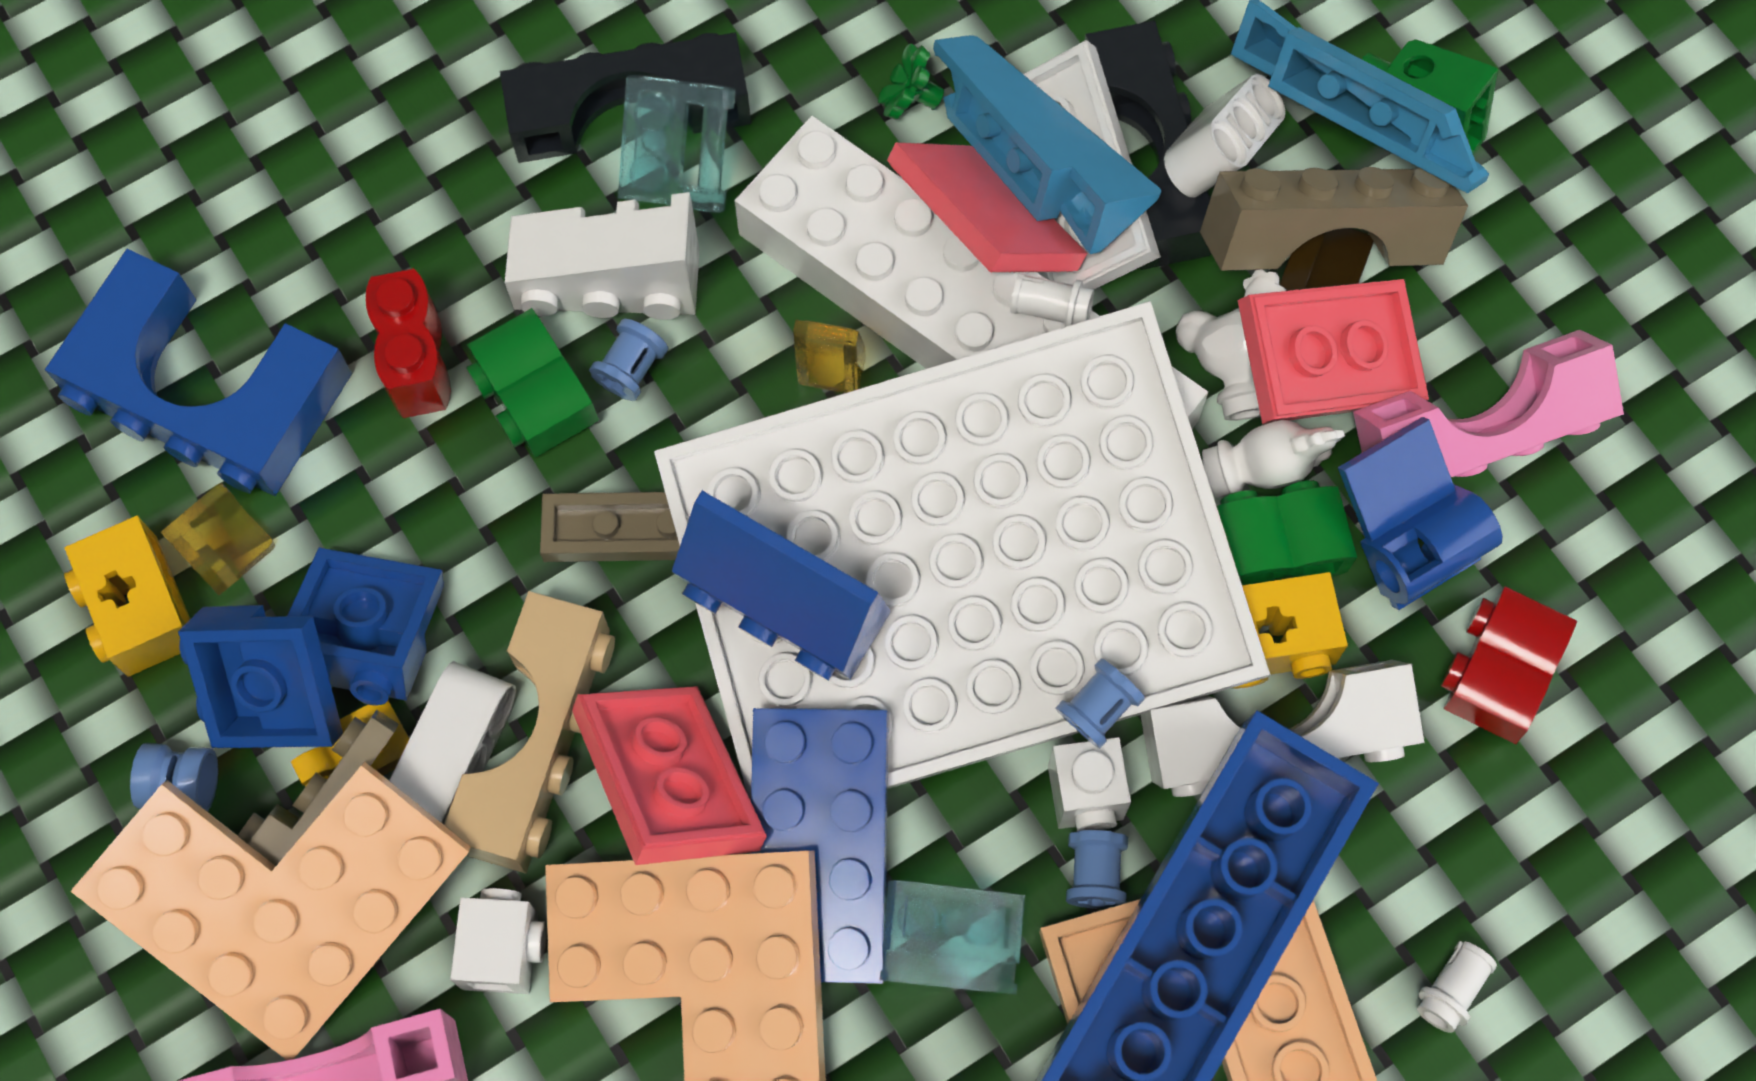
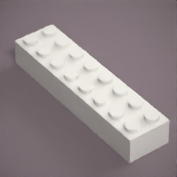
[735,116,1208,429]

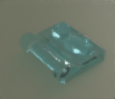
[618,75,736,212]

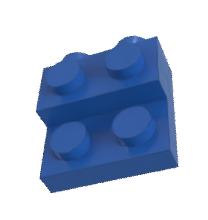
[287,547,444,705]
[178,605,343,748]

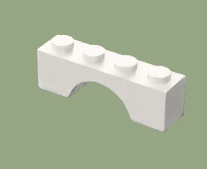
[1141,660,1425,797]

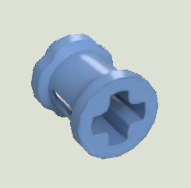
[589,318,668,401]
[1055,658,1145,749]
[1066,830,1128,909]

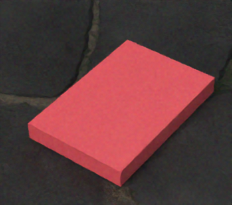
[887,142,1088,272]
[1237,279,1429,424]
[572,686,767,865]

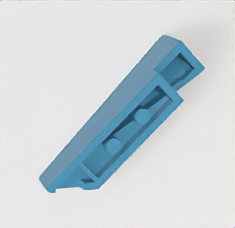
[1231,0,1489,193]
[933,35,1161,254]

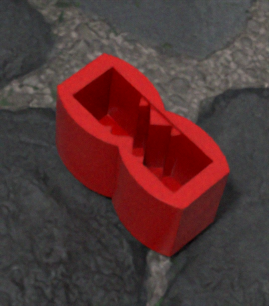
[366,269,451,418]
[1441,587,1577,744]

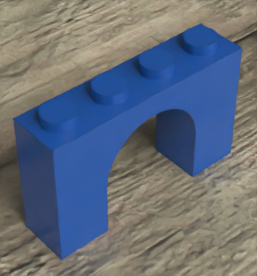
[45,248,352,496]

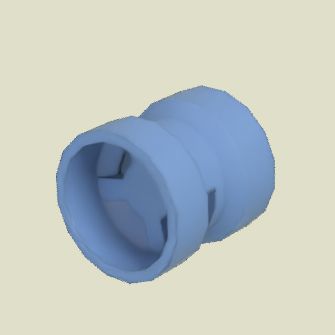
[130,743,218,812]

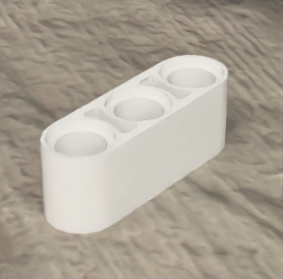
[1164,74,1285,198]
[389,661,516,825]

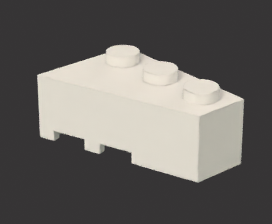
[505,192,700,320]

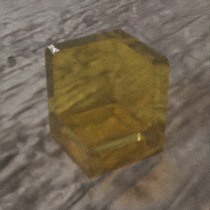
[161,483,275,596]

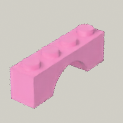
[1353,330,1624,477]
[180,1009,468,1081]

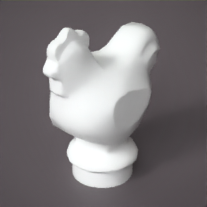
[1176,269,1286,421]
[1202,420,1345,498]

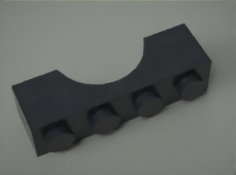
[1085,20,1211,270]
[500,32,751,163]

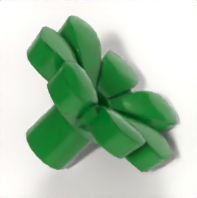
[877,43,944,119]

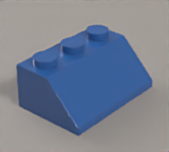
[672,490,891,681]

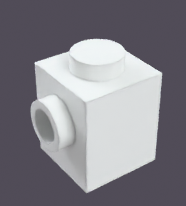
[1048,737,1131,831]
[450,888,547,994]

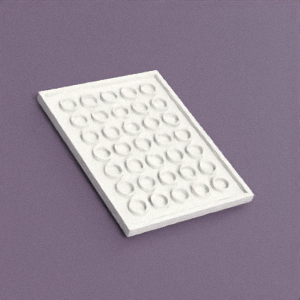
[654,301,1270,801]

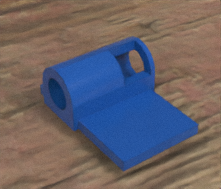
[1338,417,1503,610]

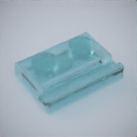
[879,880,1025,994]

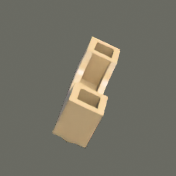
[444,591,615,873]

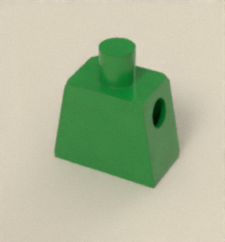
[1362,39,1498,155]

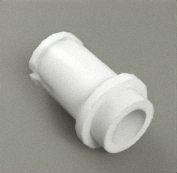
[1010,272,1094,327]
[1417,941,1497,1033]

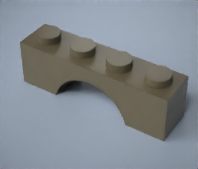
[1200,167,1468,271]

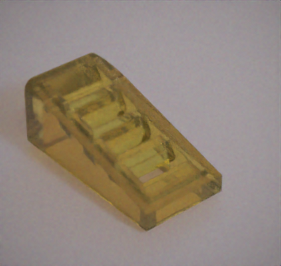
[793,320,866,393]

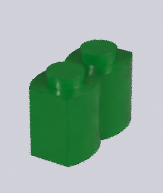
[466,308,599,458]
[1217,480,1357,585]

